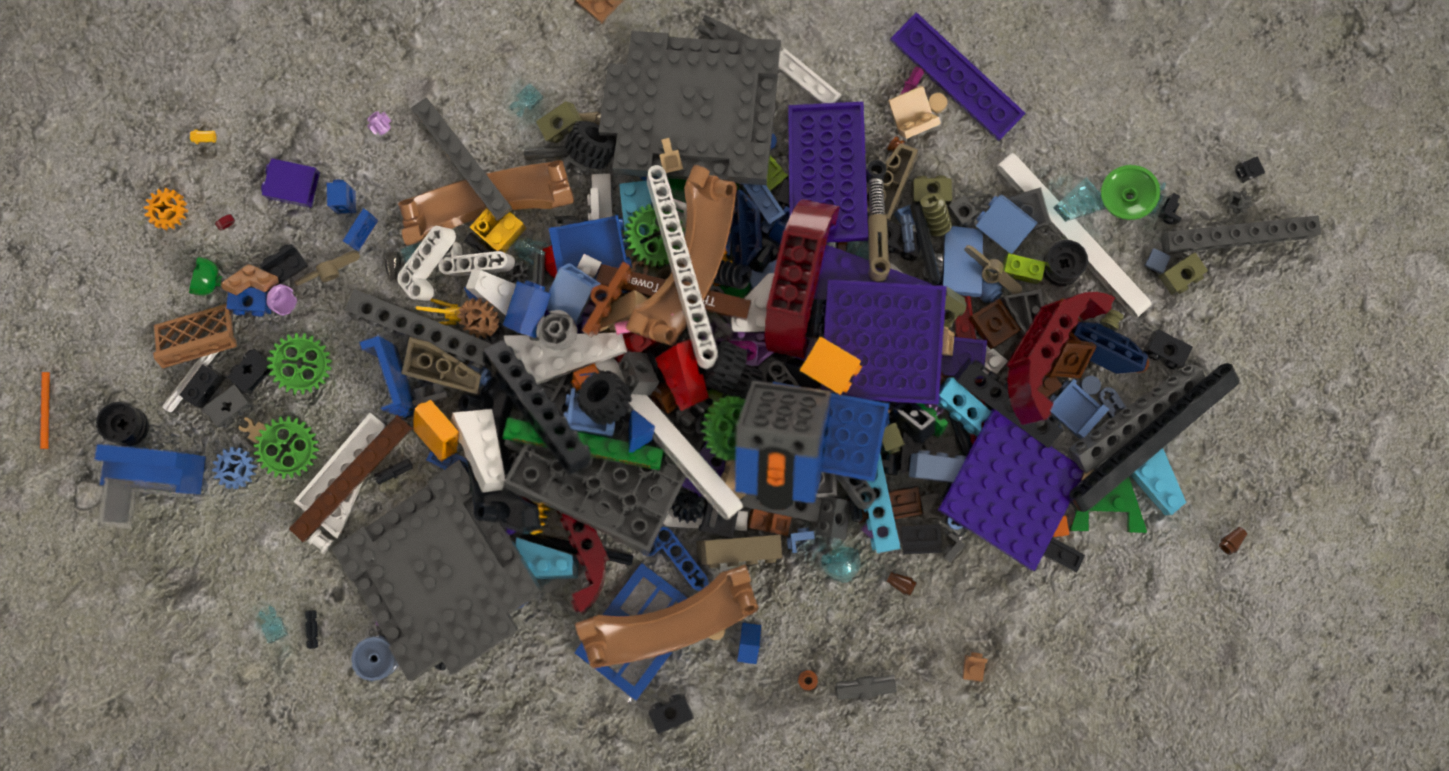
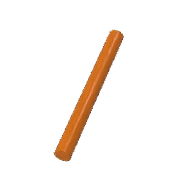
[40,372,50,449]

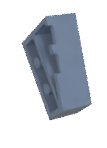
[909,450,967,483]

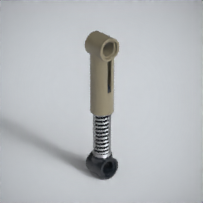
[866,160,891,282]

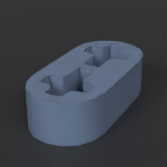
[1098,387,1127,418]

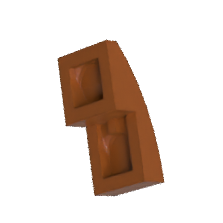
[747,509,792,536]

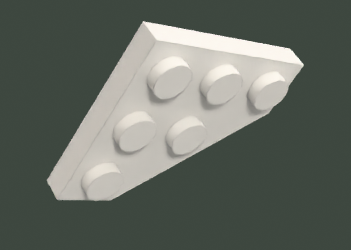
[730,273,774,332]

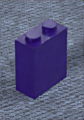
[261,158,320,208]

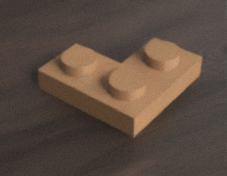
[221,264,279,296]

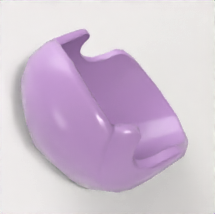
[266,284,297,316]

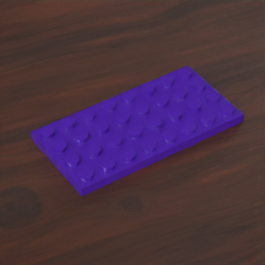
[788,101,868,243]

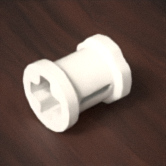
[308,529,334,554]

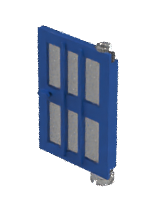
[574,563,688,705]

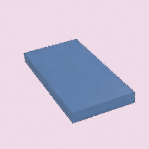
[942,226,983,297]

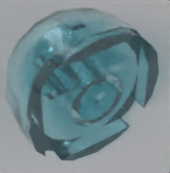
[821,547,861,583]

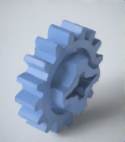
[212,447,257,489]

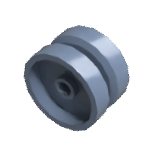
[351,635,399,681]

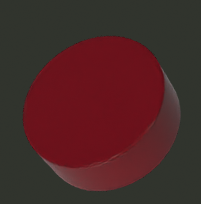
[215,214,235,230]

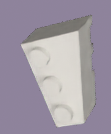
[466,270,516,320]

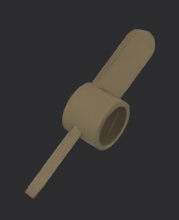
[964,245,1022,294]
[294,250,360,286]

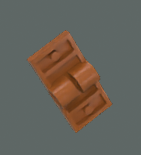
[582,262,632,338]

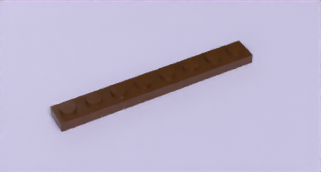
[289,415,413,542]

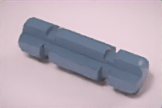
[900,215,915,253]

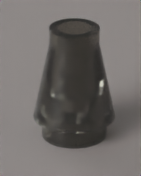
[383,252,402,280]

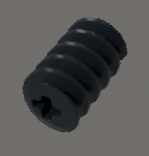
[713,260,752,289]

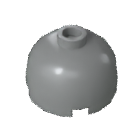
[536,310,577,351]

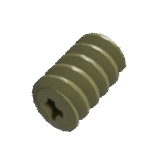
[920,193,952,237]

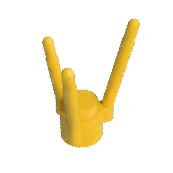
[416,298,462,328]

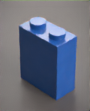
[503,280,551,338]

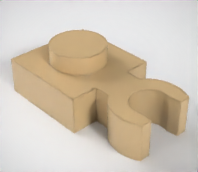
[238,417,267,444]

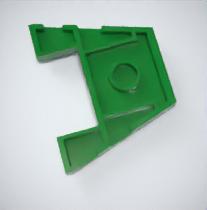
[1070,477,1147,533]

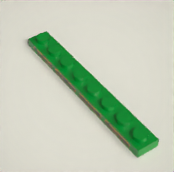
[503,418,663,470]

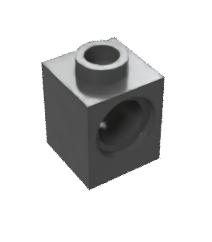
[947,195,977,227]

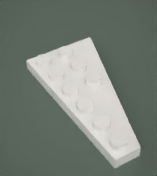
[504,333,627,385]
[294,413,386,539]

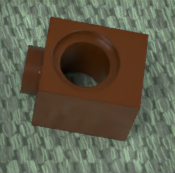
[650,381,678,414]

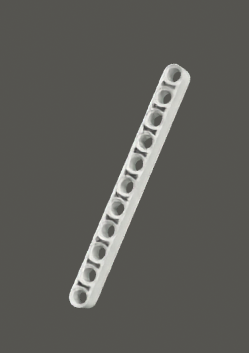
[997,153,1152,318]
[647,165,717,368]
[595,358,743,520]

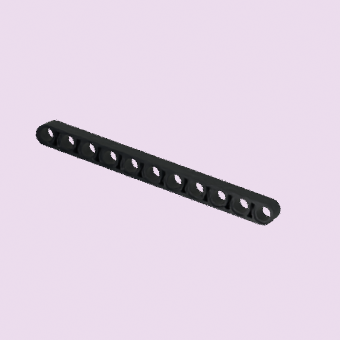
[1069,363,1240,512]

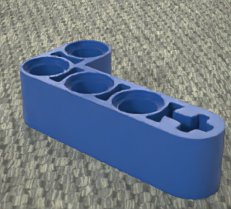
[643,527,709,591]

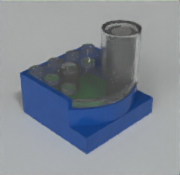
[95,444,206,529]

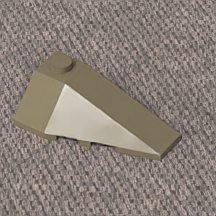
[402,337,482,394]

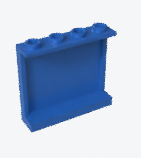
[549,215,632,300]
[360,336,417,418]

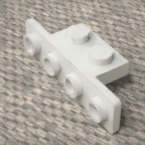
[587,174,612,221]

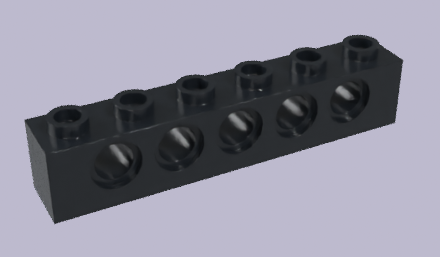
[954,358,1064,448]

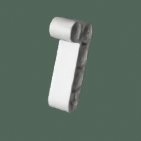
[397,226,456,301]
[438,241,515,277]

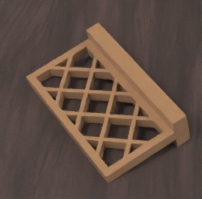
[153,304,237,368]

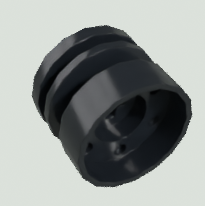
[1043,240,1088,287]
[96,402,149,447]

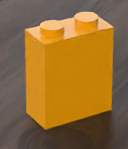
[800,336,862,395]
[413,400,459,462]

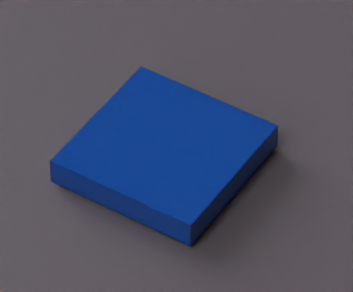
[343,208,378,251]

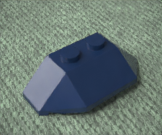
[731,190,762,266]
[1074,322,1148,374]

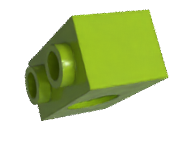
[1003,253,1046,285]

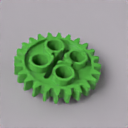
[623,204,685,267]
[267,333,332,395]
[702,396,746,461]
[253,416,319,479]

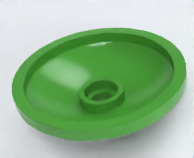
[1101,165,1160,220]

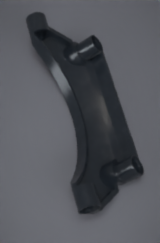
[458,363,541,534]

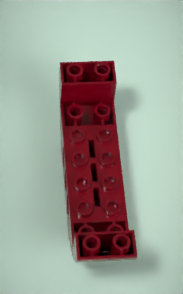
[765,199,840,359]
[1006,291,1115,425]
[556,510,609,616]

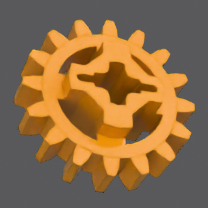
[144,188,188,230]

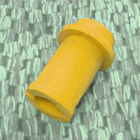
[190,129,216,144]

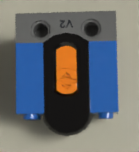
[735,381,831,510]

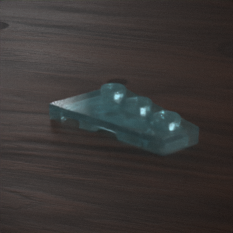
[1053,177,1106,222]

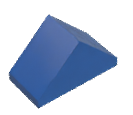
[628,410,655,452]
[737,622,762,664]

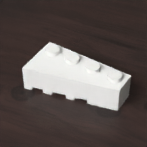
[450,409,505,492]

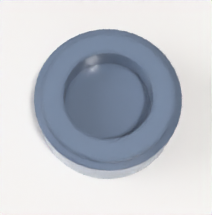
[1080,376,1101,395]

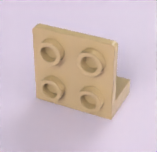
[888,86,941,139]

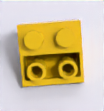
[470,208,527,253]

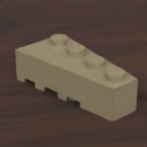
[867,143,918,222]
[696,535,782,568]

